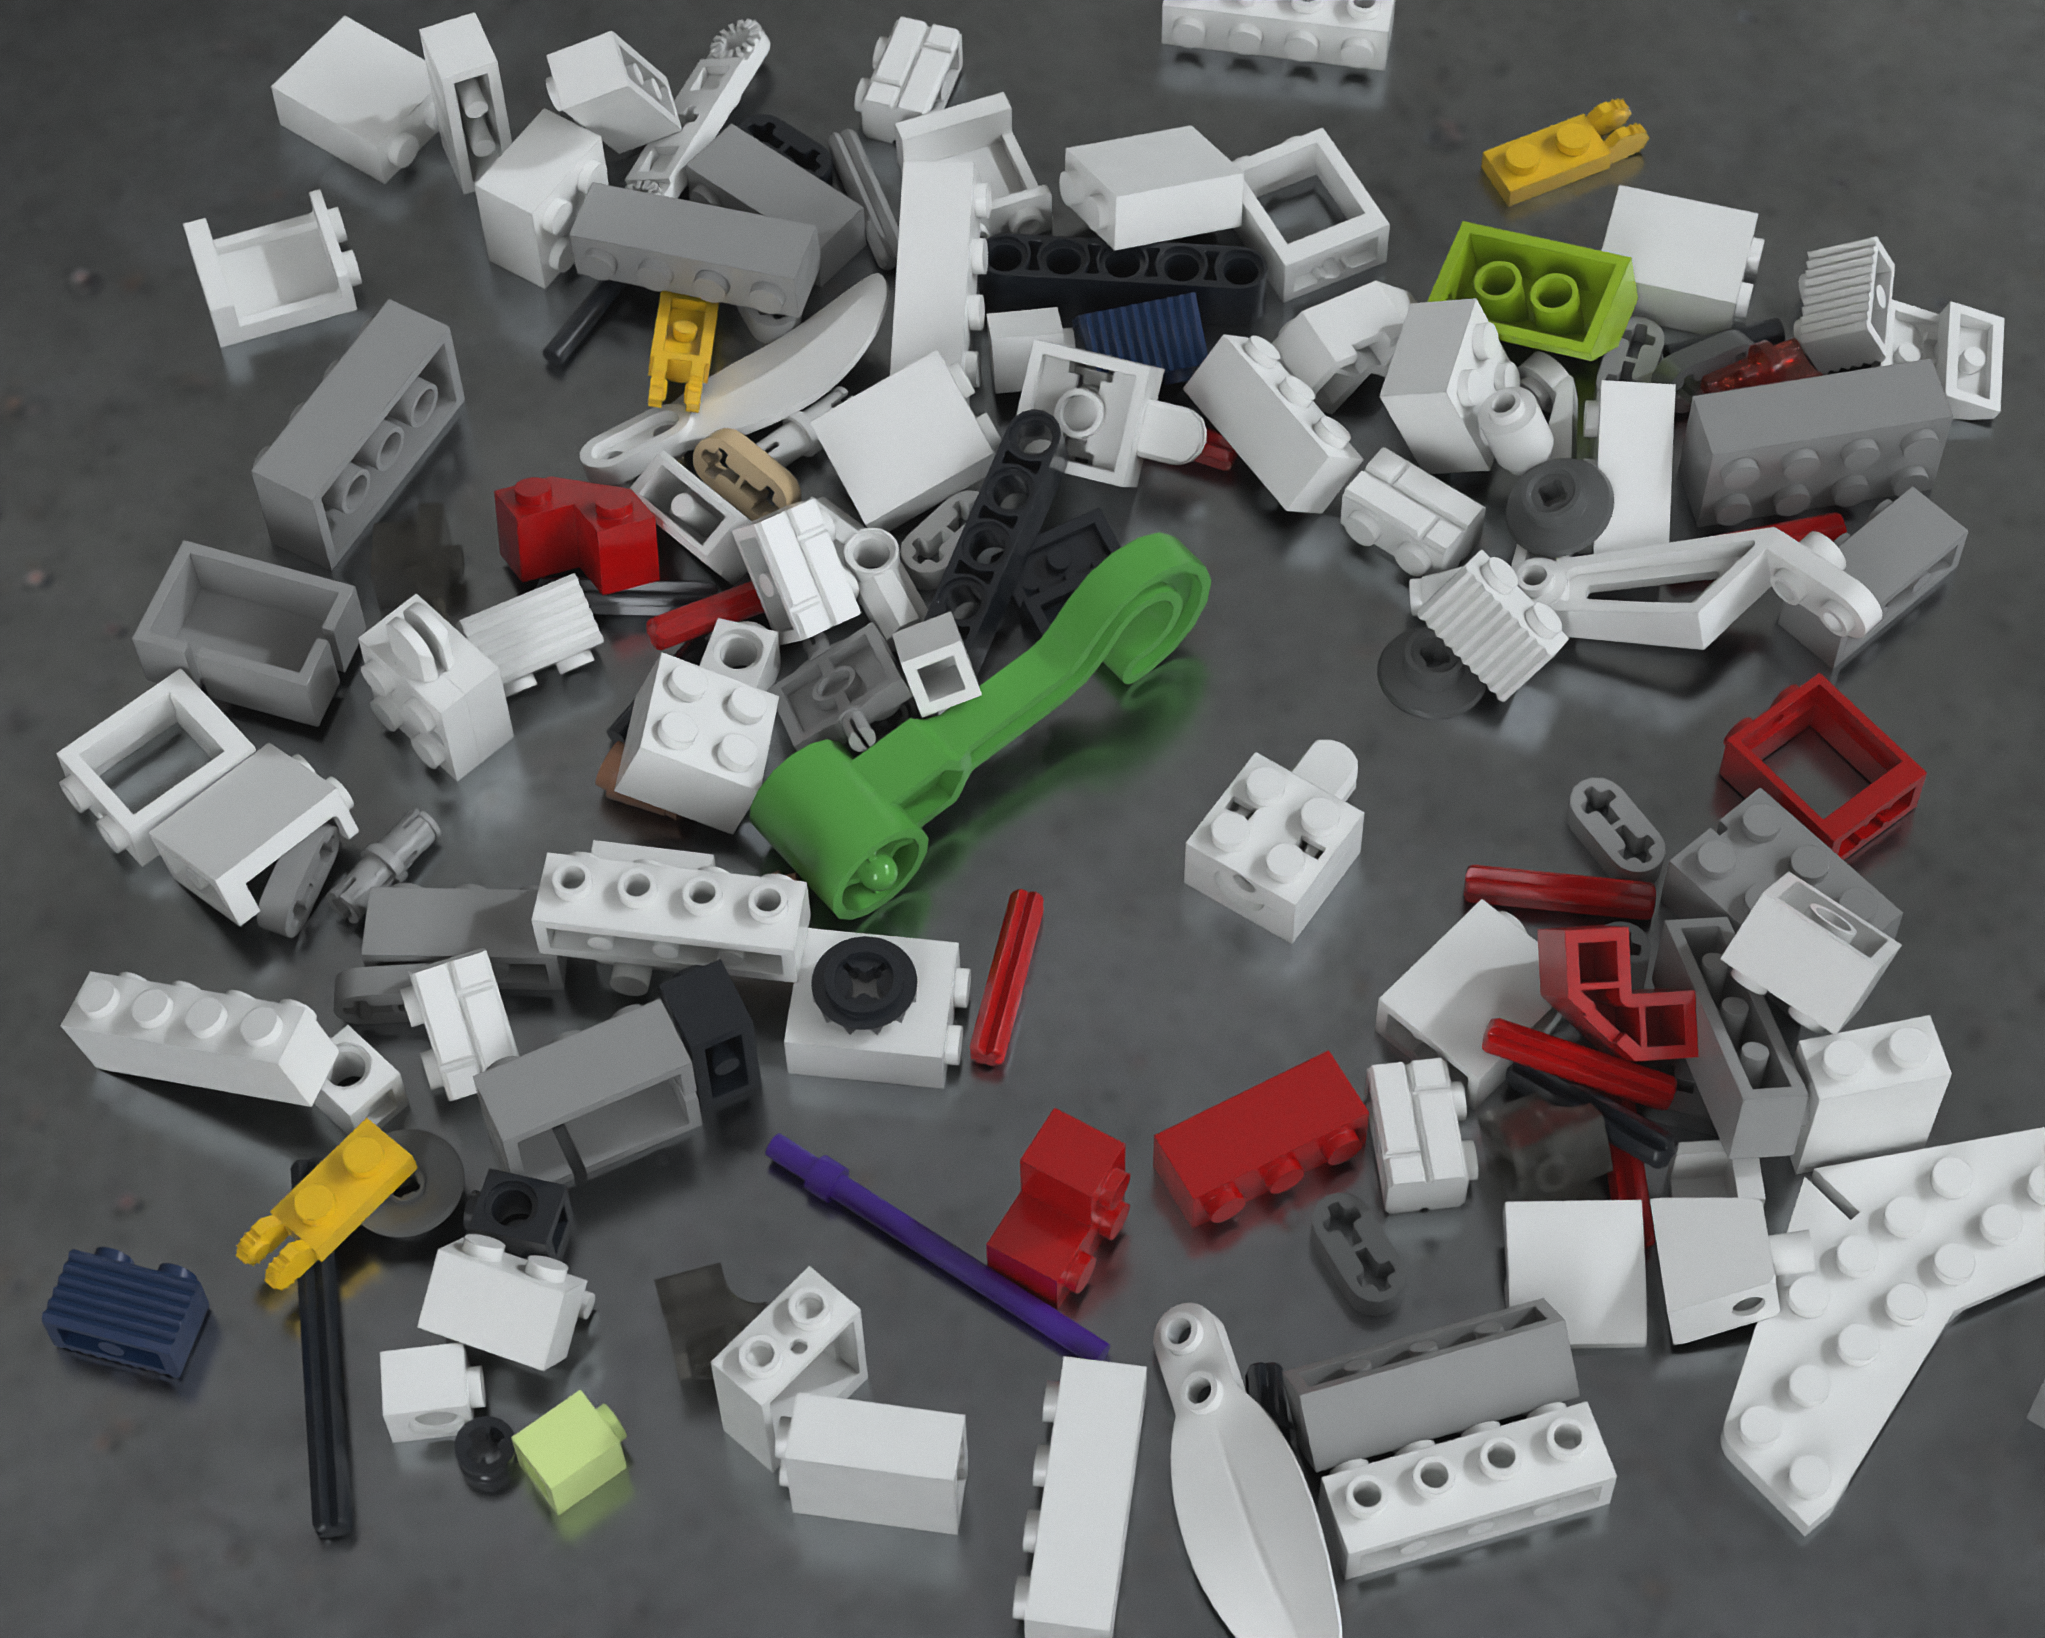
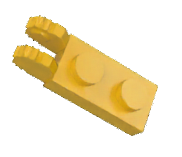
[1481,98,1650,207]
[648,291,719,413]
[235,1118,418,1291]

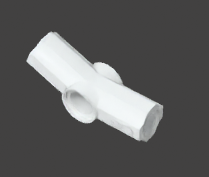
[809,496,928,652]

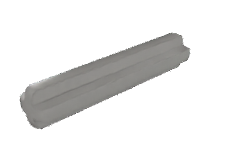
[827,129,899,271]

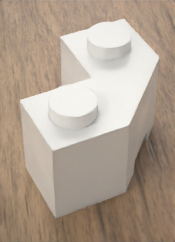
[1271,281,1417,414]

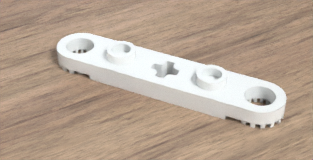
[625,19,770,199]

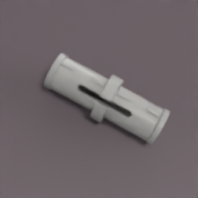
[326,807,441,923]

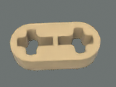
[693,428,802,521]

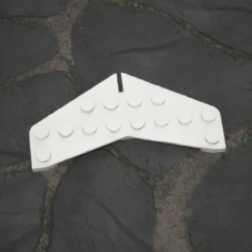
[1720,1127,2045,1536]

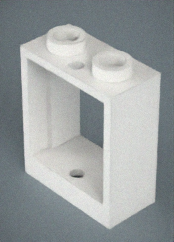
[1233,128,1390,303]
[56,668,256,867]
[711,1266,868,1473]

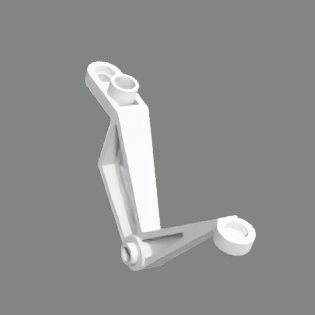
[1511,351,1882,650]

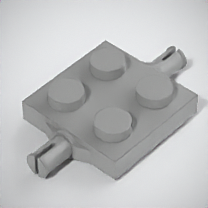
[768,622,913,752]

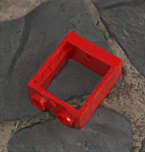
[1719,673,1927,860]

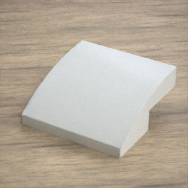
[1871,300,2004,420]
[1502,1200,1647,1349]

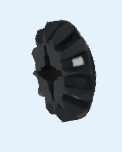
[811,936,918,1035]

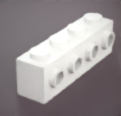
[1162,0,1395,71]
[890,161,991,405]
[532,852,811,983]
[61,971,340,1107]
[1013,1356,1147,1638]
[1318,1401,1617,1580]

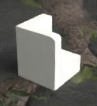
[1667,1140,1766,1206]

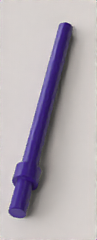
[765,1133,1111,1361]

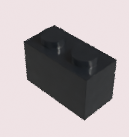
[659,959,762,1111]

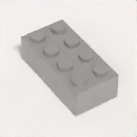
[251,299,465,571]
[1678,358,1953,527]

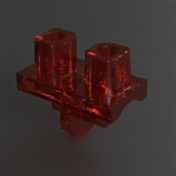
[1700,337,1823,394]

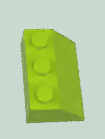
[1427,221,1638,361]

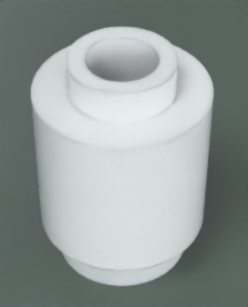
[1478,387,1554,476]

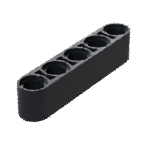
[979,233,1268,325]
[923,409,1069,678]

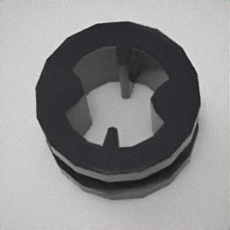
[454,1416,519,1487]

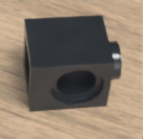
[463,1168,574,1260]

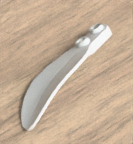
[580,273,890,487]
[1153,1303,1342,1638]

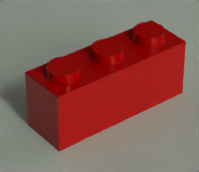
[1153,1050,1370,1229]

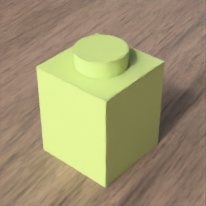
[511,1390,627,1516]

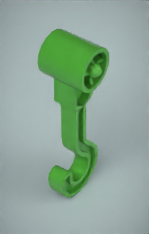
[750,532,1212,920]

